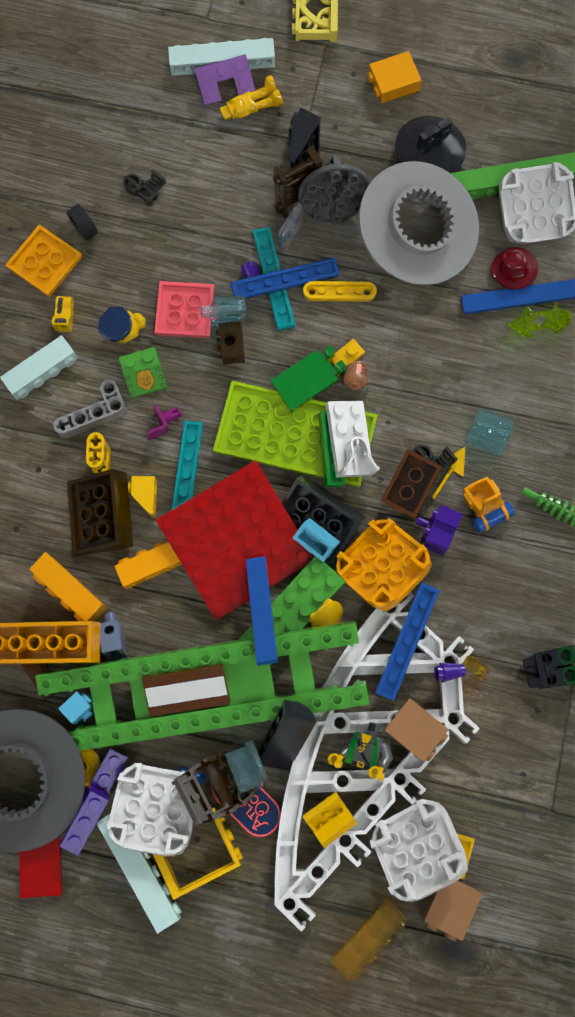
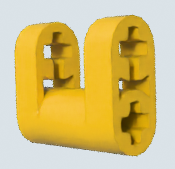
[86,432,111,474]

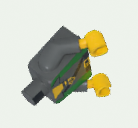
[328,722,393,781]

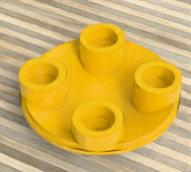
[309,599,343,628]

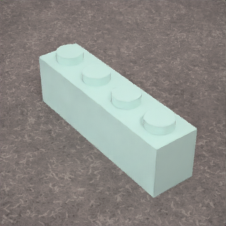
[0,335,78,400]

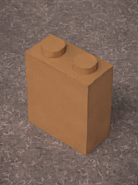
[383,698,449,762]
[422,880,483,942]

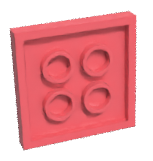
[154,281,215,339]

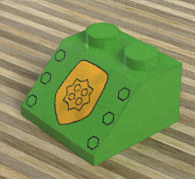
[119,347,167,398]

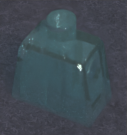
[200,296,246,326]

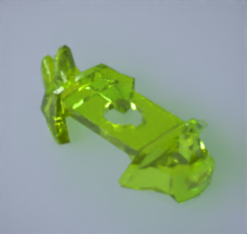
[508,302,572,338]

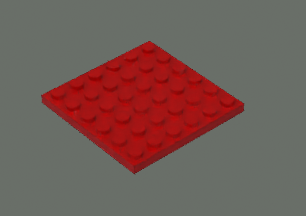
[155,460,314,620]

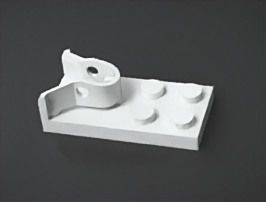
[325,401,380,477]

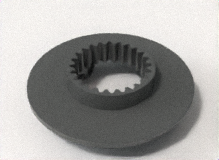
[0,709,85,852]

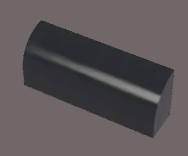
[258,700,316,770]

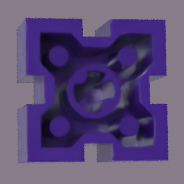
[416,505,463,556]

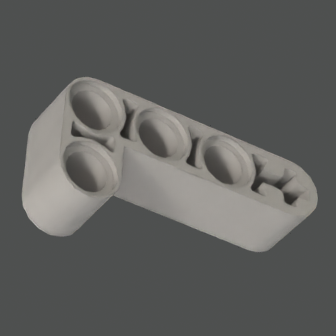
[53,380,126,439]

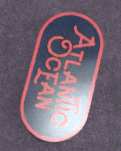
[211,782,281,837]

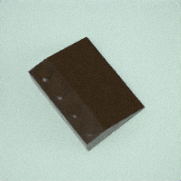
[67,469,133,556]

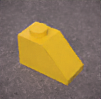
[128,476,157,518]

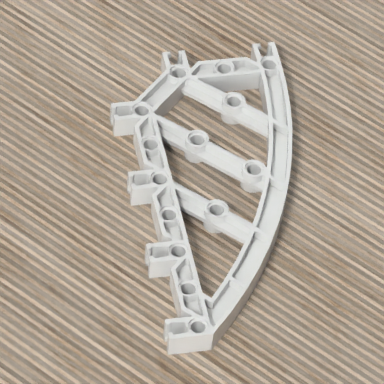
[275,592,480,932]

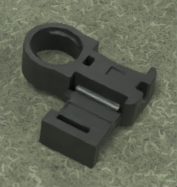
[123,169,166,207]
[413,445,458,482]

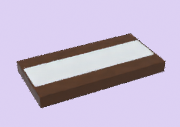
[142,664,231,717]

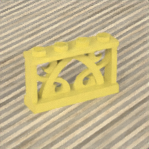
[292,0,338,42]

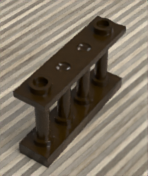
[273,146,322,218]

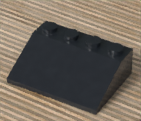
[290,108,321,195]
[282,475,366,568]

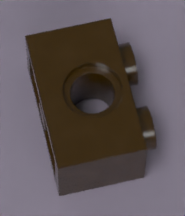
[216,321,245,365]

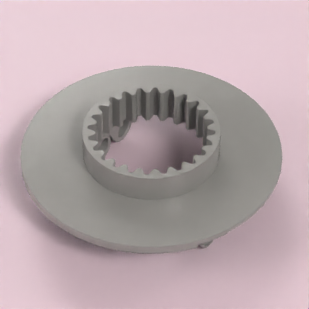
[358,161,479,285]

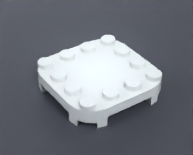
[499,162,575,244]
[107,763,193,856]
[370,799,468,902]

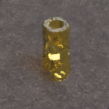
[463,655,490,680]

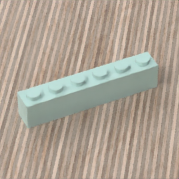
[168,38,275,76]
[96,814,182,934]

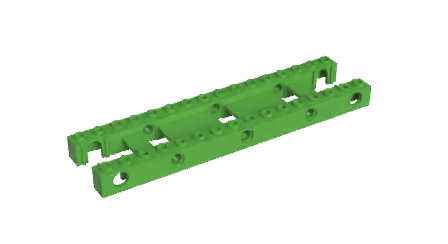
[35,621,369,751]

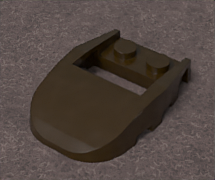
[172,751,256,827]

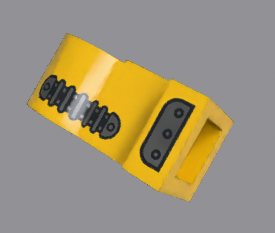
[52,296,74,332]

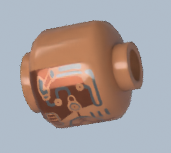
[343,361,369,390]

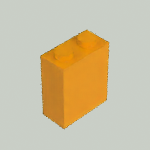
[367,51,422,104]

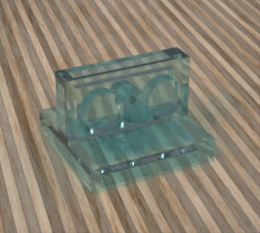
[465,407,515,456]
[225,740,268,794]

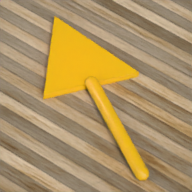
[432,446,466,499]

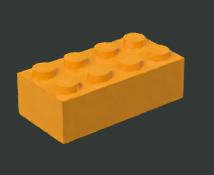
[29,552,109,622]

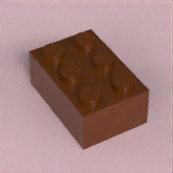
[381,449,442,519]

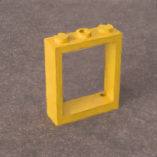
[153,807,243,900]

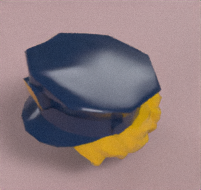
[98,306,146,344]

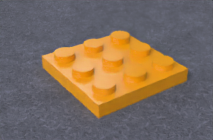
[5,225,83,298]

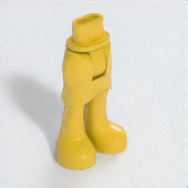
[220,75,283,120]

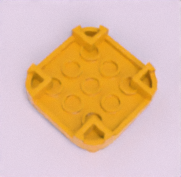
[336,518,432,612]

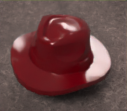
[491,247,539,290]

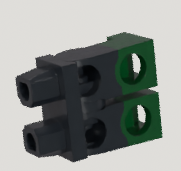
[523,645,575,690]

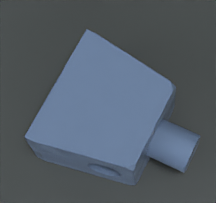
[100,612,128,661]

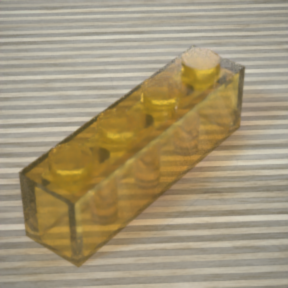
[330,898,407,981]

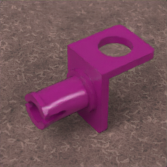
[147,405,182,441]

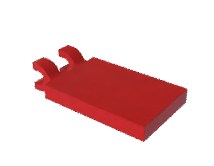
[19,835,63,898]

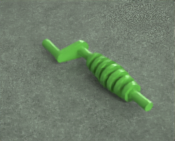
[521,487,575,526]

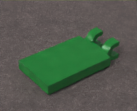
[270,345,346,412]

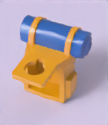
[463,477,515,533]

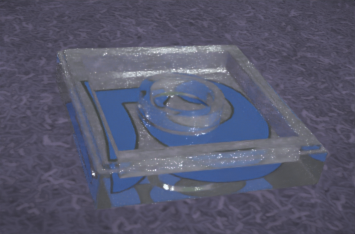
[279,202,303,251]

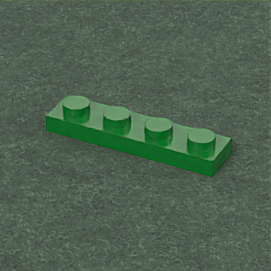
[318,411,346,487]

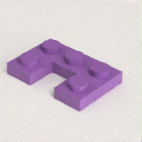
[195,54,255,105]

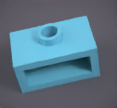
[293,518,340,562]
[58,691,94,725]

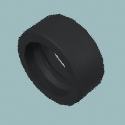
[66,204,98,241]

